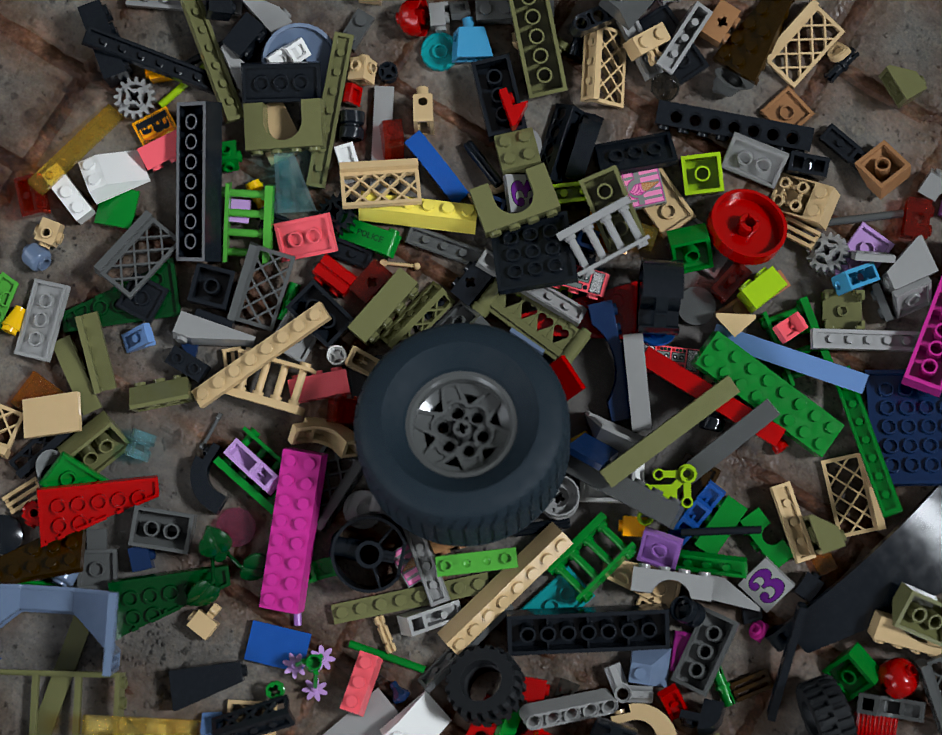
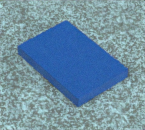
[244,620,312,669]

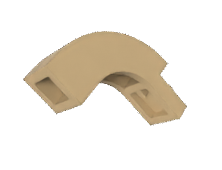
[288,417,357,458]
[609,703,677,735]

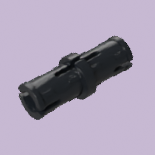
[824,47,859,83]

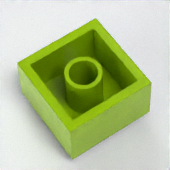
[681,152,725,197]
[737,266,788,314]

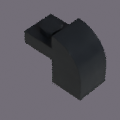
[679,698,726,735]

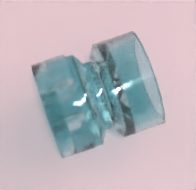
[124,428,157,463]

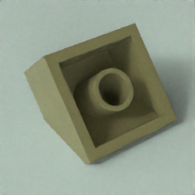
[878,65,927,109]

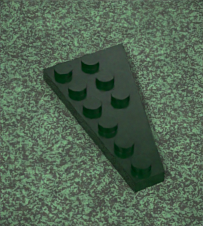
[62,257,181,333]
[108,564,231,640]

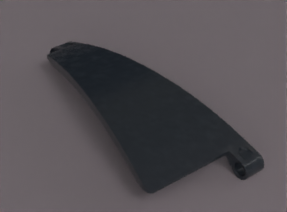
[765,486,942,653]

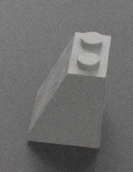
[879,235,939,295]

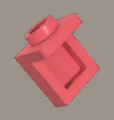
[772,311,808,344]

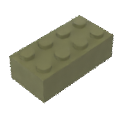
[579,165,646,255]
[348,268,419,347]

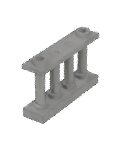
[556,195,651,278]

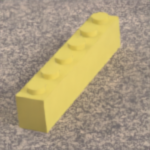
[358,191,478,235]

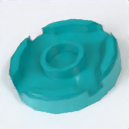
[421,32,456,72]

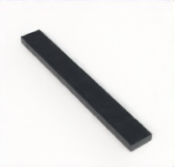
[81,25,236,95]

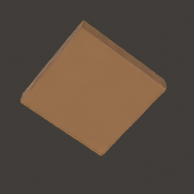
[759,85,815,140]

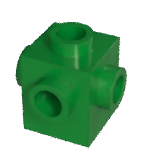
[222,140,243,173]

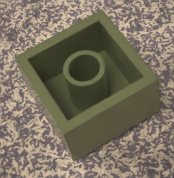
[494,127,541,176]

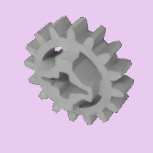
[113,77,157,120]
[806,232,850,275]

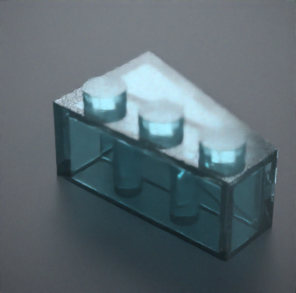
[273,153,317,214]

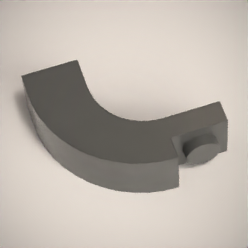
[856,692,927,723]

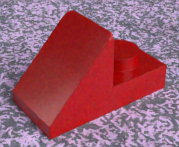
[499,87,528,131]
[657,683,689,721]

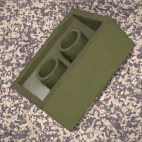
[129,374,195,413]
[57,410,133,473]
[802,514,847,555]
[892,582,942,647]

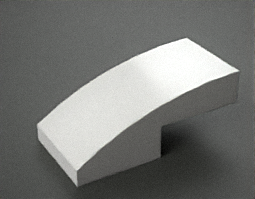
[265,37,312,62]

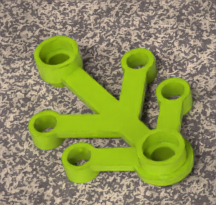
[637,464,697,526]

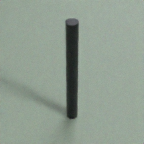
[680,526,762,537]

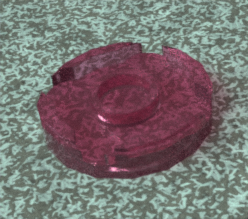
[216,508,256,547]

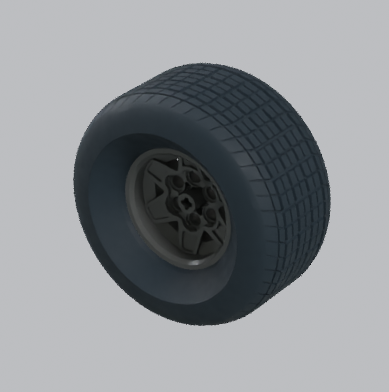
[354,323,570,547]

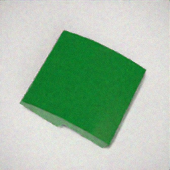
[94,190,141,230]

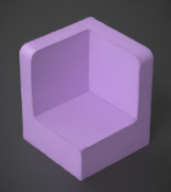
[229,198,253,224]

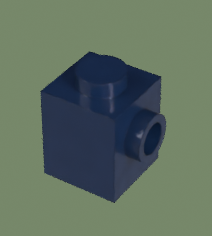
[127,546,156,572]

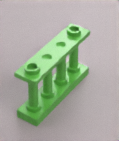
[221,182,275,265]
[435,547,518,577]

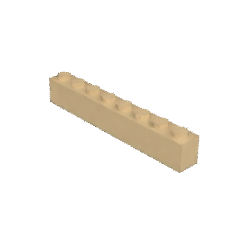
[437,522,573,655]

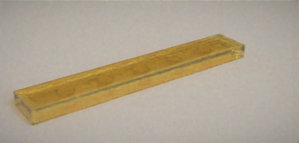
[28,104,123,196]
[82,715,201,735]

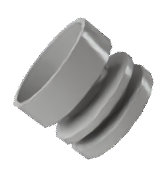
[543,476,580,520]

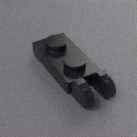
[818,123,866,171]

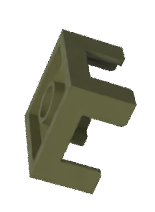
[821,289,865,330]

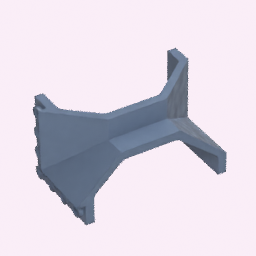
[0,583,121,676]

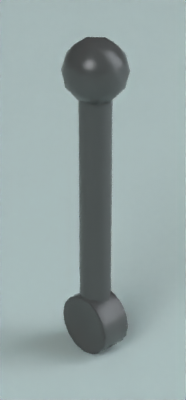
[199,412,223,450]

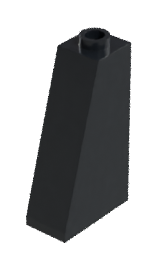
[168,660,248,711]

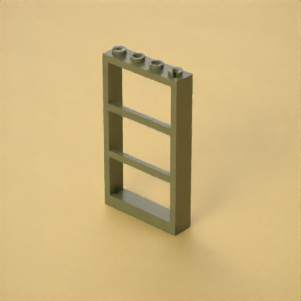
[0,669,128,735]

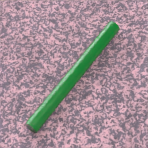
[348,640,426,673]

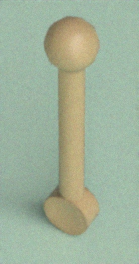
[380,259,421,270]

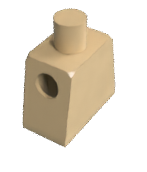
[413,86,434,135]

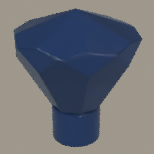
[389,681,411,704]

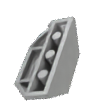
[584,411,644,456]

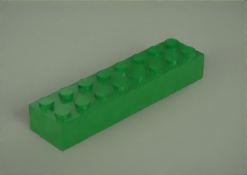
[690,331,845,457]

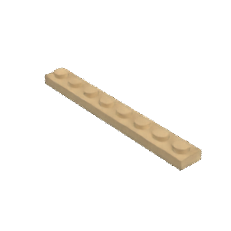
[191,301,332,408]

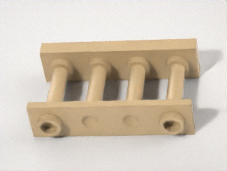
[225,347,317,416]

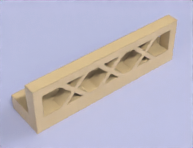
[769,481,816,564]

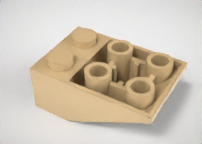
[770,172,840,231]

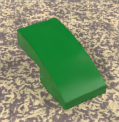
[308,556,337,584]

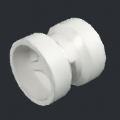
[327,345,348,367]

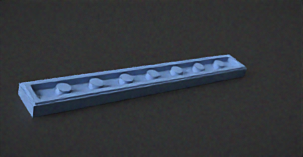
[714,323,869,394]

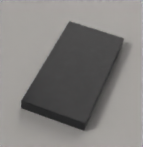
[639,3,710,88]
[241,61,321,103]
[594,131,678,175]

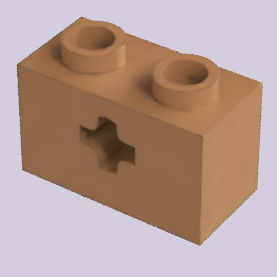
[698,0,741,48]

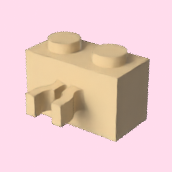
[622,22,672,67]

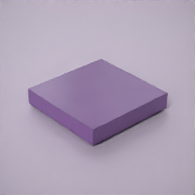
[636,526,684,572]

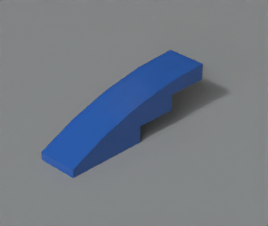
[404,130,469,203]
[667,480,726,547]

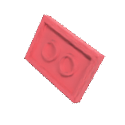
[273,212,338,262]

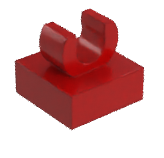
[342,83,363,107]

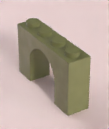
[243,98,326,156]
[469,163,561,238]

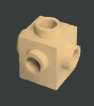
[347,54,377,86]
[34,217,65,250]

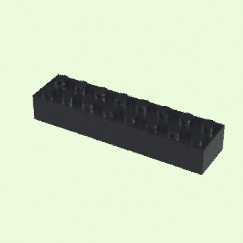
[176,101,222,262]
[506,604,670,656]

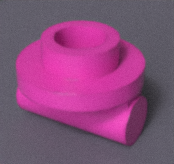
[749,620,770,643]

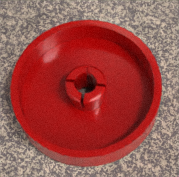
[707,189,787,265]

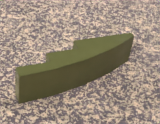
[54,335,103,415]

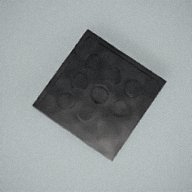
[491,211,578,295]

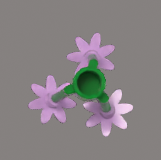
[283,645,336,702]

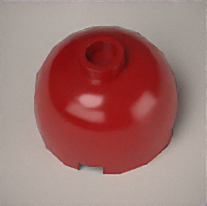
[396,0,429,37]
[878,657,919,699]

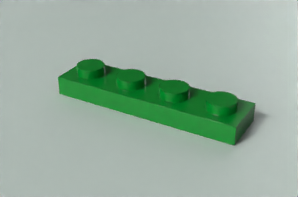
[676,550,748,578]

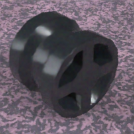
[378,61,398,84]

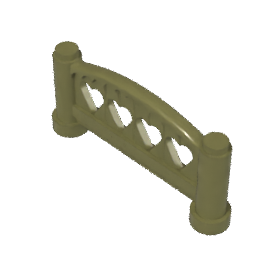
[470,277,592,364]

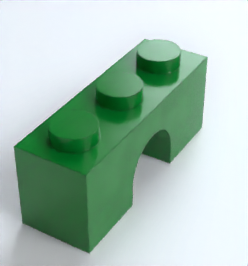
[738,507,793,568]

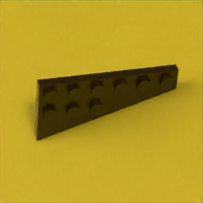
[712,0,795,86]
[0,528,87,584]

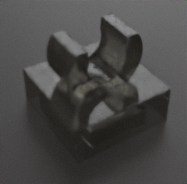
[554,677,580,698]

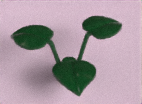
[186,525,267,606]

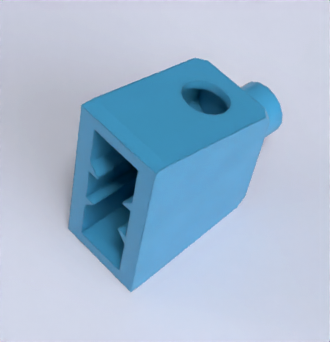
[452,17,493,63]
[831,262,881,296]

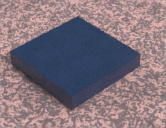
[570,433,619,471]

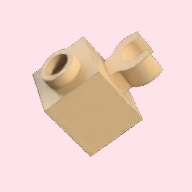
[187,603,222,640]

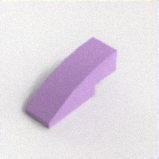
[223,438,279,495]

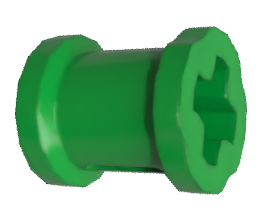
[265,681,285,699]

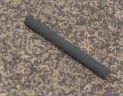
[828,209,904,226]

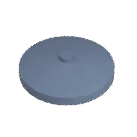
[261,23,333,96]

